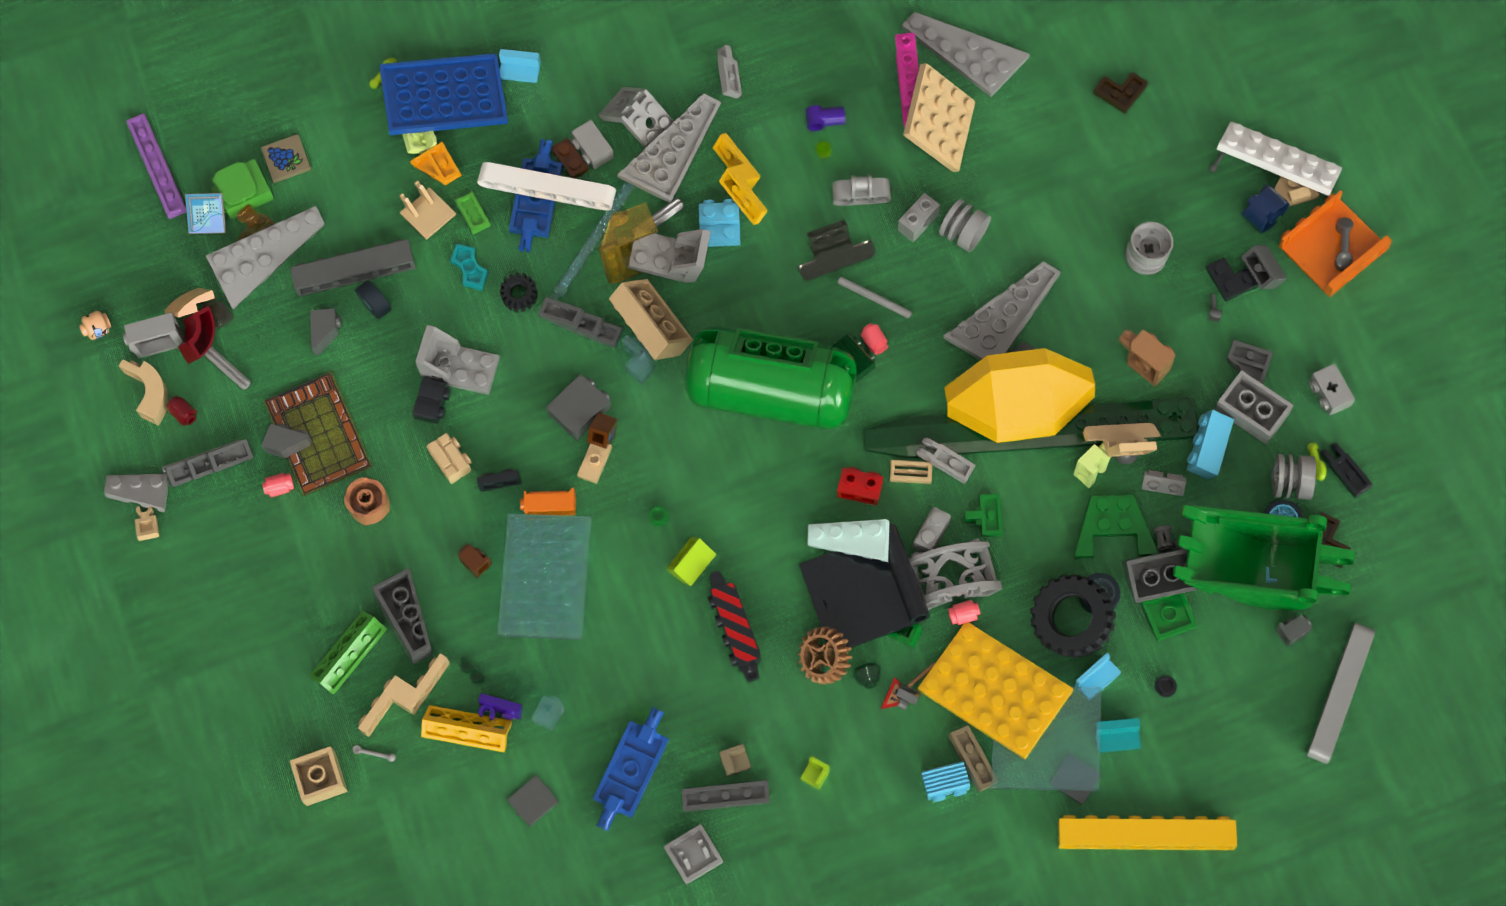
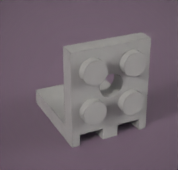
[598,87,674,148]

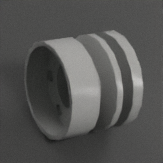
[939,199,991,252]
[1125,222,1173,275]
[1271,454,1316,500]

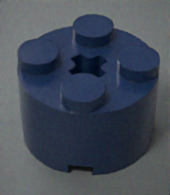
[1241,184,1290,233]

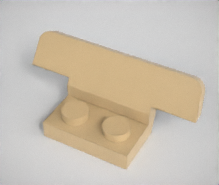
[1083,423,1161,457]

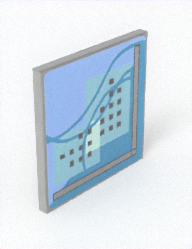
[185,193,226,234]

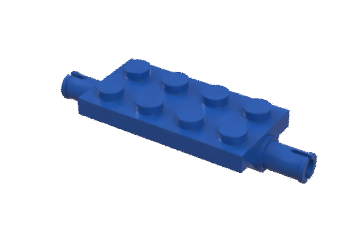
[509,139,563,252]
[593,707,670,831]

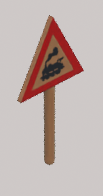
[880,663,935,710]

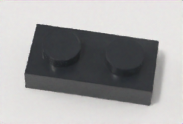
[477,469,521,492]

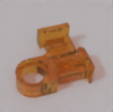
[236,204,275,241]

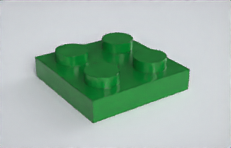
[1141,593,1197,642]

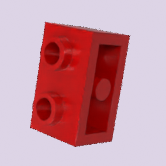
[837,467,884,506]

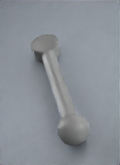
[353,745,396,762]

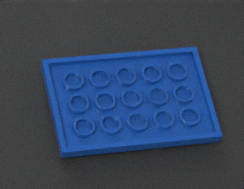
[379,53,508,135]

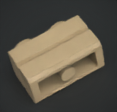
[427,433,472,484]

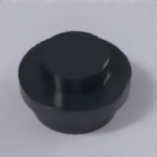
[1155,676,1177,697]

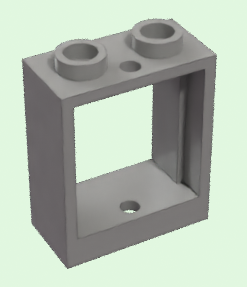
[123,312,184,359]

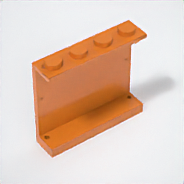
[1279,190,1392,298]

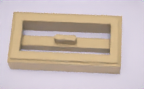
[890,460,932,484]

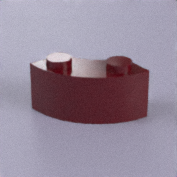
[178,306,215,364]

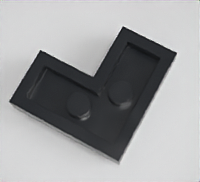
[1206,258,1259,302]

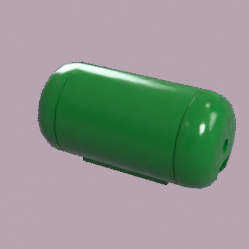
[686,326,857,429]

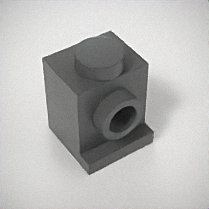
[1275,615,1312,647]

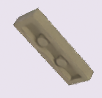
[948,725,999,792]

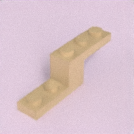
[358,653,450,738]

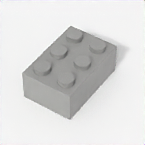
[1215,370,1294,445]

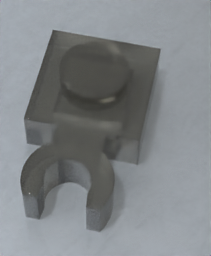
[201,296,234,330]

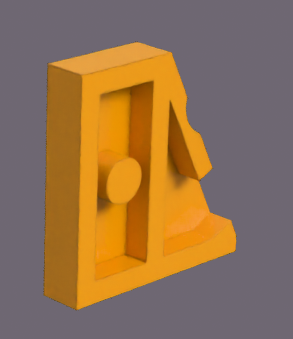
[410,142,462,186]

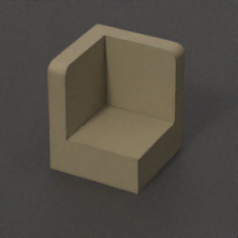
[719,744,751,777]

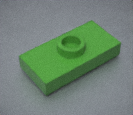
[455,191,491,235]

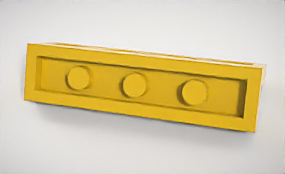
[421,705,512,752]

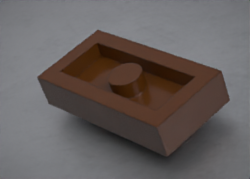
[551,137,589,179]

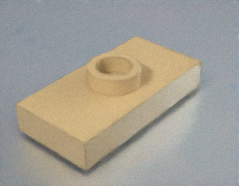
[577,444,612,484]

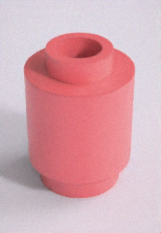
[861,323,889,355]
[262,473,294,498]
[948,599,980,625]

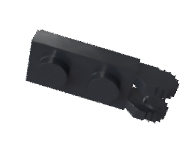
[1320,442,1373,499]

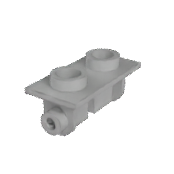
[1142,469,1187,496]

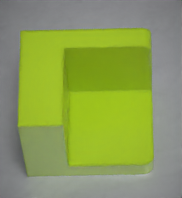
[800,756,830,790]

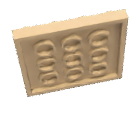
[903,63,975,172]

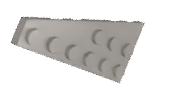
[902,12,1030,97]
[617,94,721,203]
[206,206,325,310]
[943,262,1061,360]

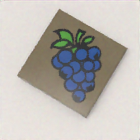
[261,134,311,183]

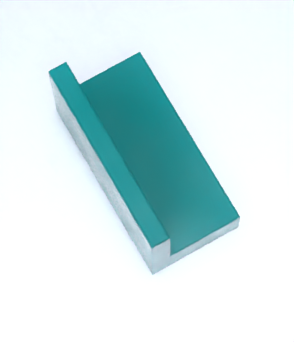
[1094,718,1141,753]

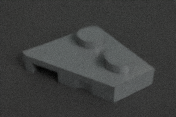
[1226,340,1273,384]

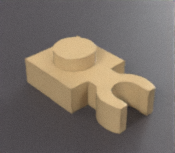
[135,506,160,541]

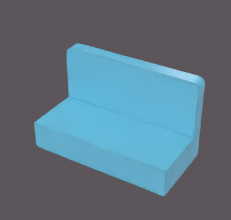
[499,49,541,83]
[1075,653,1121,702]

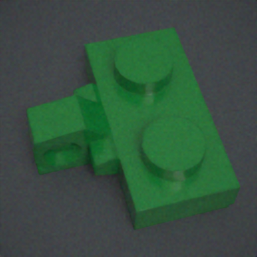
[964,494,1003,537]

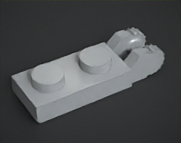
[916,438,976,484]

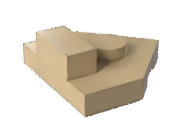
[1275,176,1319,207]

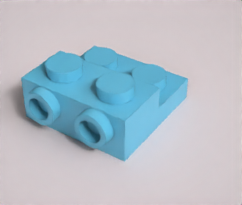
[699,199,740,247]

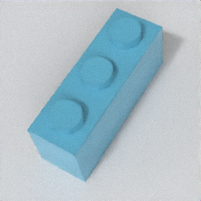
[1187,410,1234,480]

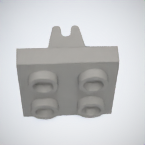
[663,824,723,885]

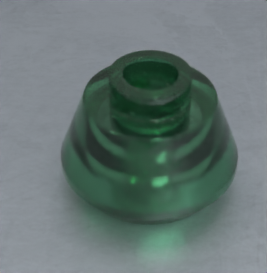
[853,663,881,689]

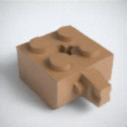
[1118,329,1176,387]

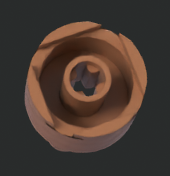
[344,477,390,525]

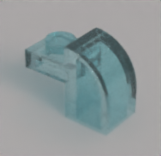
[621,335,655,384]

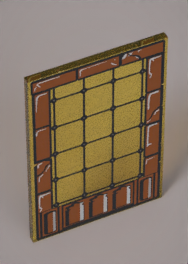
[264,372,372,496]

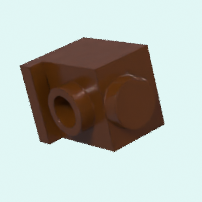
[457,544,492,578]

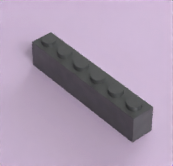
[290,239,416,297]

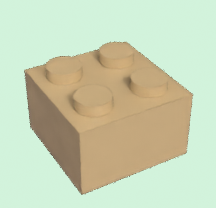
[290,746,348,806]

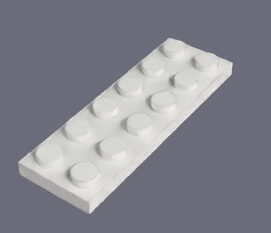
[1217,122,1342,196]

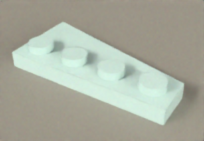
[808,519,889,562]

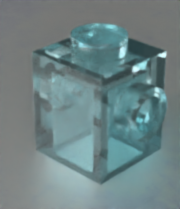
[531,695,565,732]

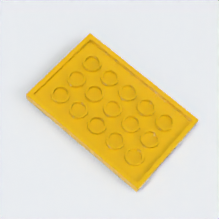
[918,622,1073,759]

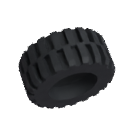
[1030,574,1116,658]

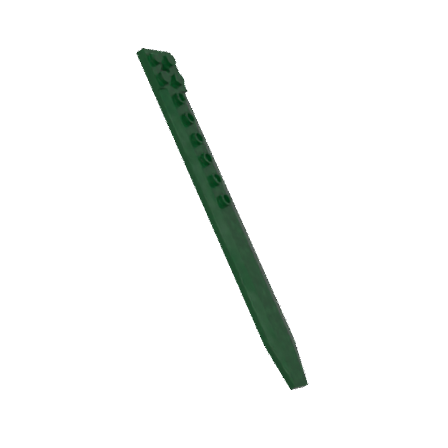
[864,397,1198,458]

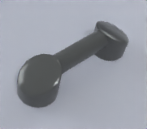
[1334,217,1354,271]

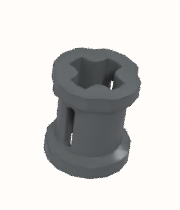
[1153,525,1175,552]

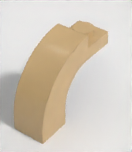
[119,360,169,426]

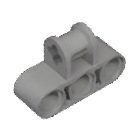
[832,174,891,206]

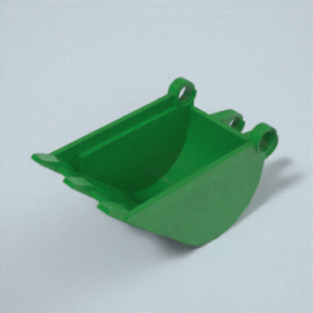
[1173,505,1355,611]

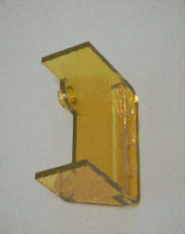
[598,202,658,283]

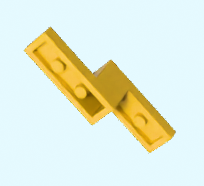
[712,133,768,225]

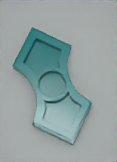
[450,243,489,291]

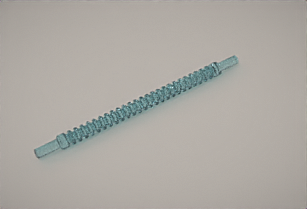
[550,181,636,301]

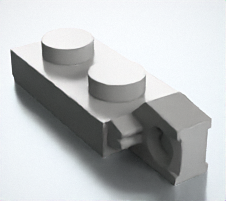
[717,45,742,99]

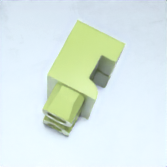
[1073,443,1111,488]

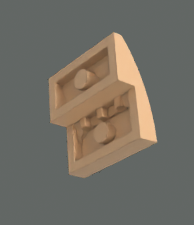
[164,288,214,317]

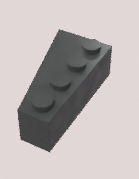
[372,568,432,665]

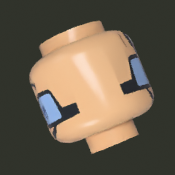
[79,311,111,340]

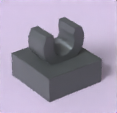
[896,684,921,710]

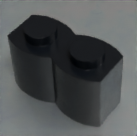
[412,377,451,424]

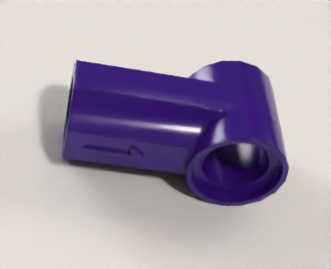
[805,105,846,131]

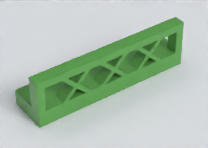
[309,611,387,695]

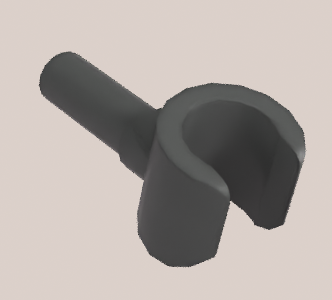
[1209,294,1222,322]

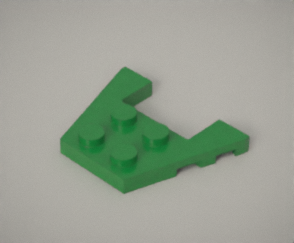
[1074,494,1158,559]

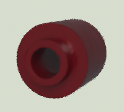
[167,396,197,426]

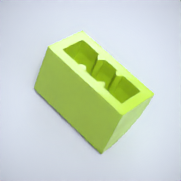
[666,537,717,586]

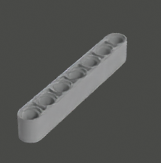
[1306,622,1376,764]

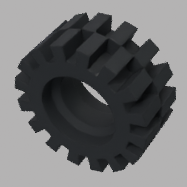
[500,272,538,312]

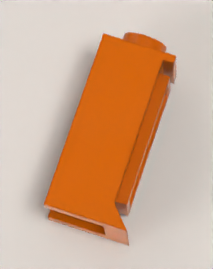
[520,487,576,517]

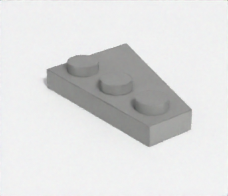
[104,474,169,512]

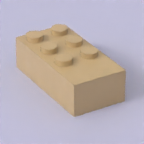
[609,279,693,360]

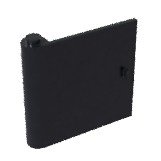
[799,523,930,648]

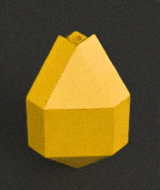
[944,348,1095,443]

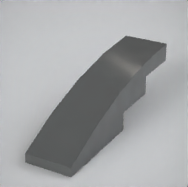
[538,297,623,349]
[164,439,253,487]

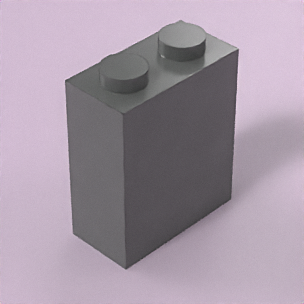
[546,374,611,441]

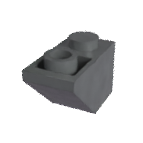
[261,424,312,458]

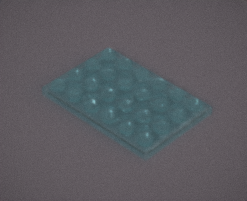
[497,514,592,640]

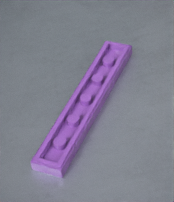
[126,113,187,220]

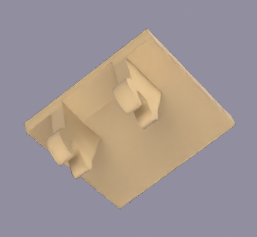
[399,180,456,240]

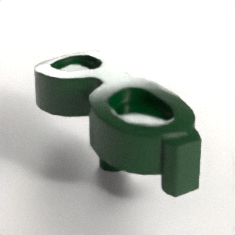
[460,656,484,684]

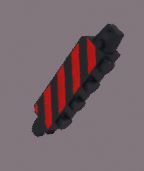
[707,571,761,683]

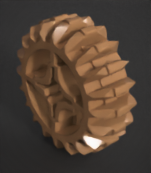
[796,626,853,685]

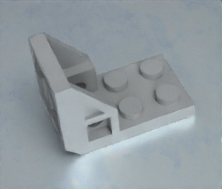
[627,229,711,283]
[415,325,500,395]

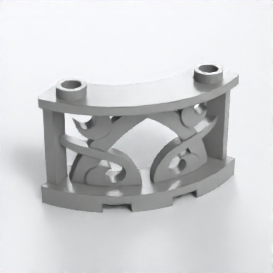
[909,539,1002,610]

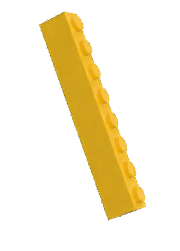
[1058,815,1237,850]

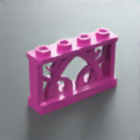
[895,33,919,127]

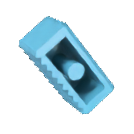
[921,761,970,802]

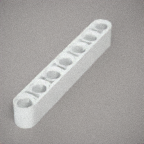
[477,162,616,211]

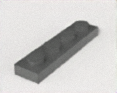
[682,780,770,812]

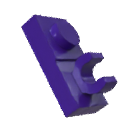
[478,693,523,720]

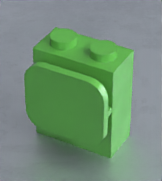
[211,159,274,219]

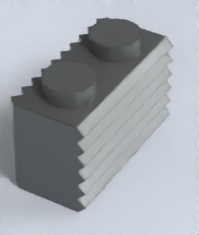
[1241,245,1287,289]

